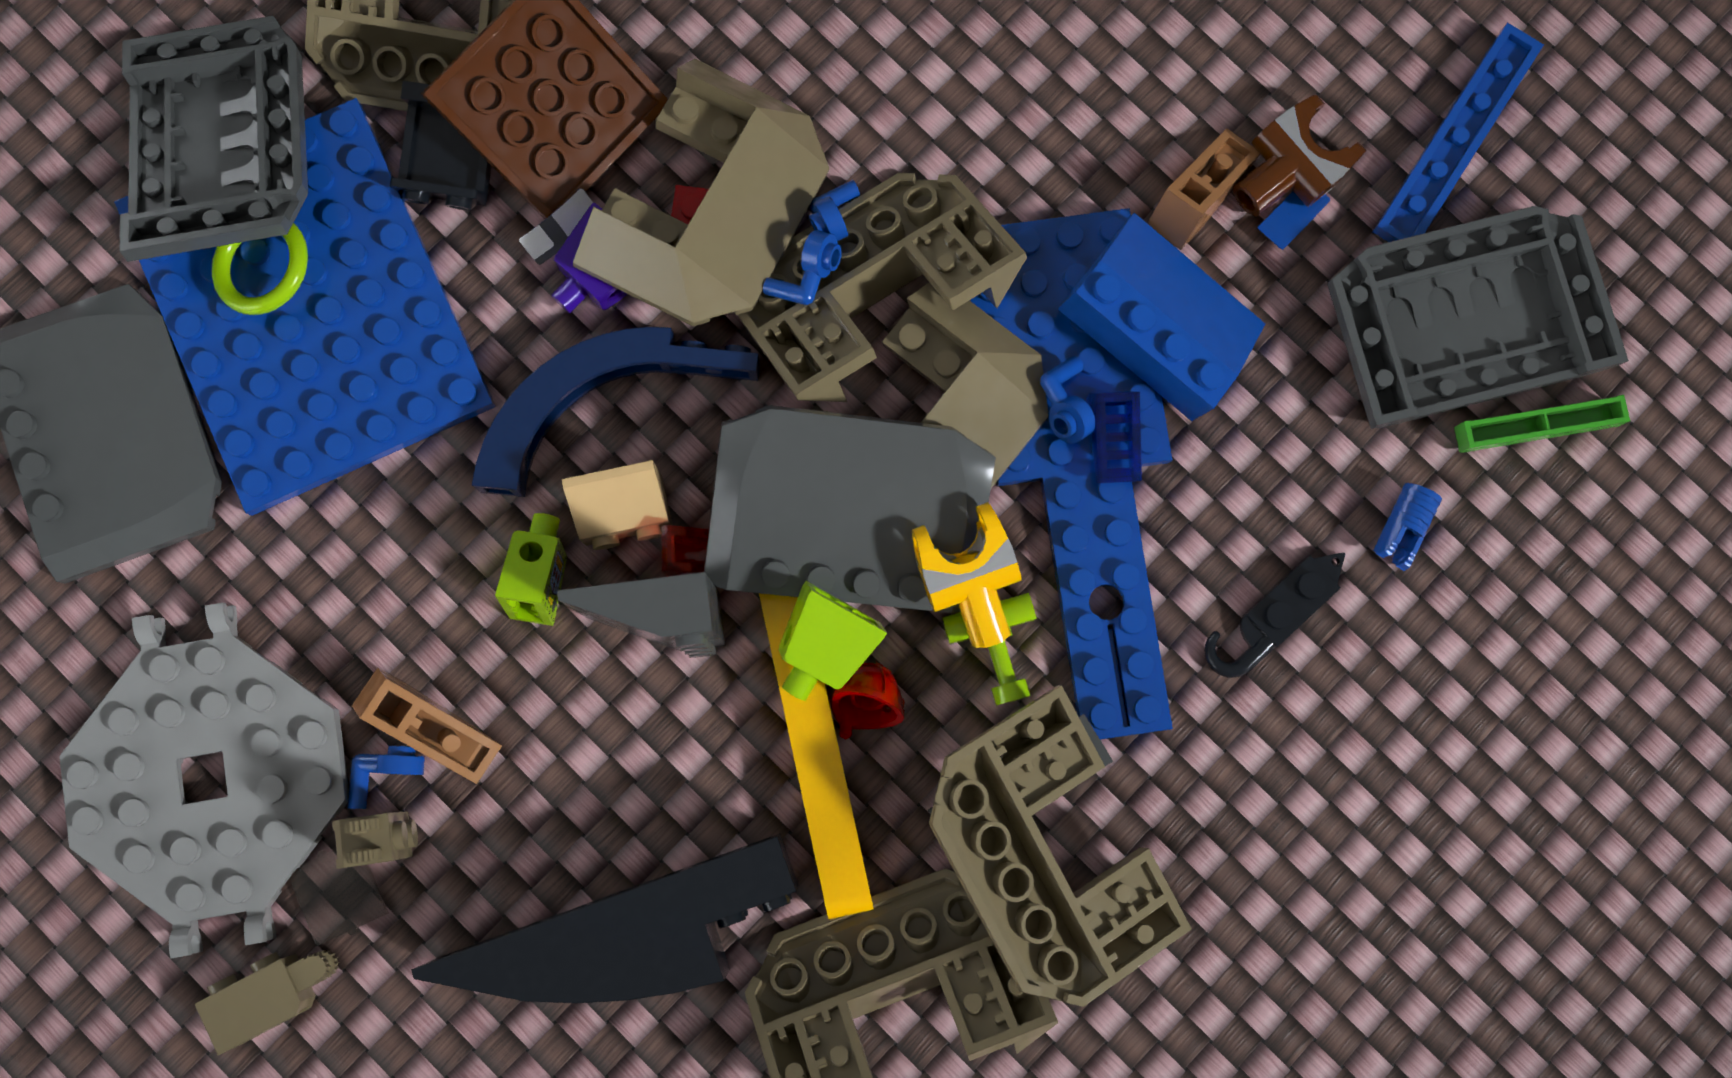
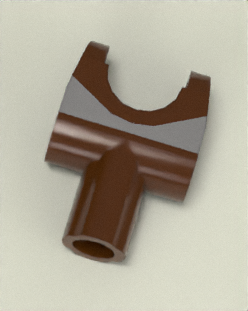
[1233,95,1367,217]

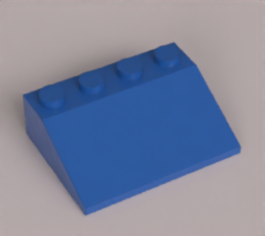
[1058,213,1266,421]

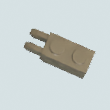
[332,811,418,869]
[195,950,340,1056]

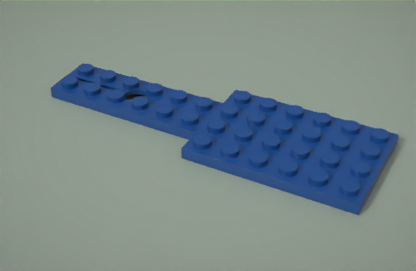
[969,208,1173,740]

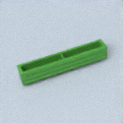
[1454,395,1630,453]

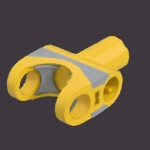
[912,502,1022,648]

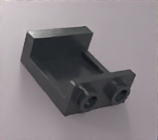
[390,81,492,211]

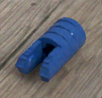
[1373,483,1442,571]

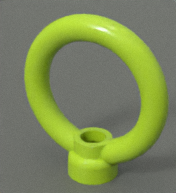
[212,223,308,315]

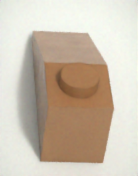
[1147,128,1260,250]
[352,667,502,784]

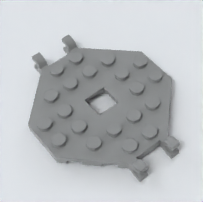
[59,603,349,959]

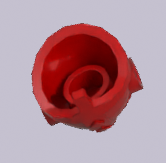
[831,662,905,740]

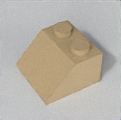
[561,460,673,550]

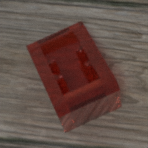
[661,525,709,577]

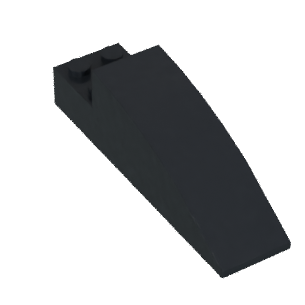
[411,833,798,1003]

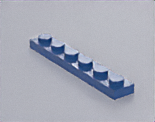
[1372,22,1544,242]

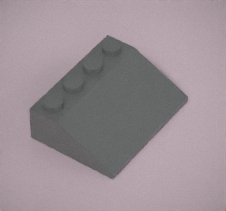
[557,572,726,658]

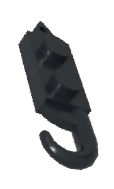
[1204,553,1345,678]

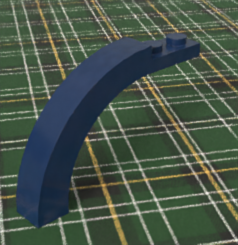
[472,327,760,497]

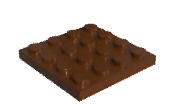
[421,0,668,219]

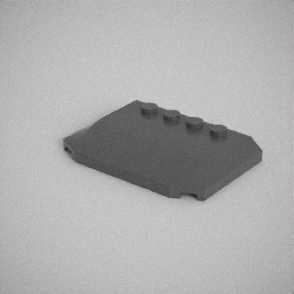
[119,16,308,262]
[1327,206,1629,429]
[0,284,222,584]
[704,405,996,613]

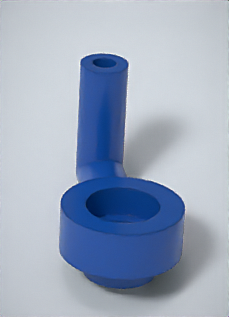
[809,180,860,241]
[763,230,842,305]
[1040,356,1095,444]
[348,746,425,809]

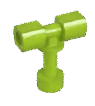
[942,593,1037,706]

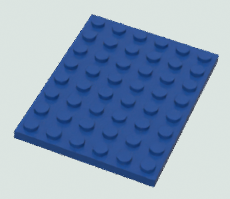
[114,98,496,516]

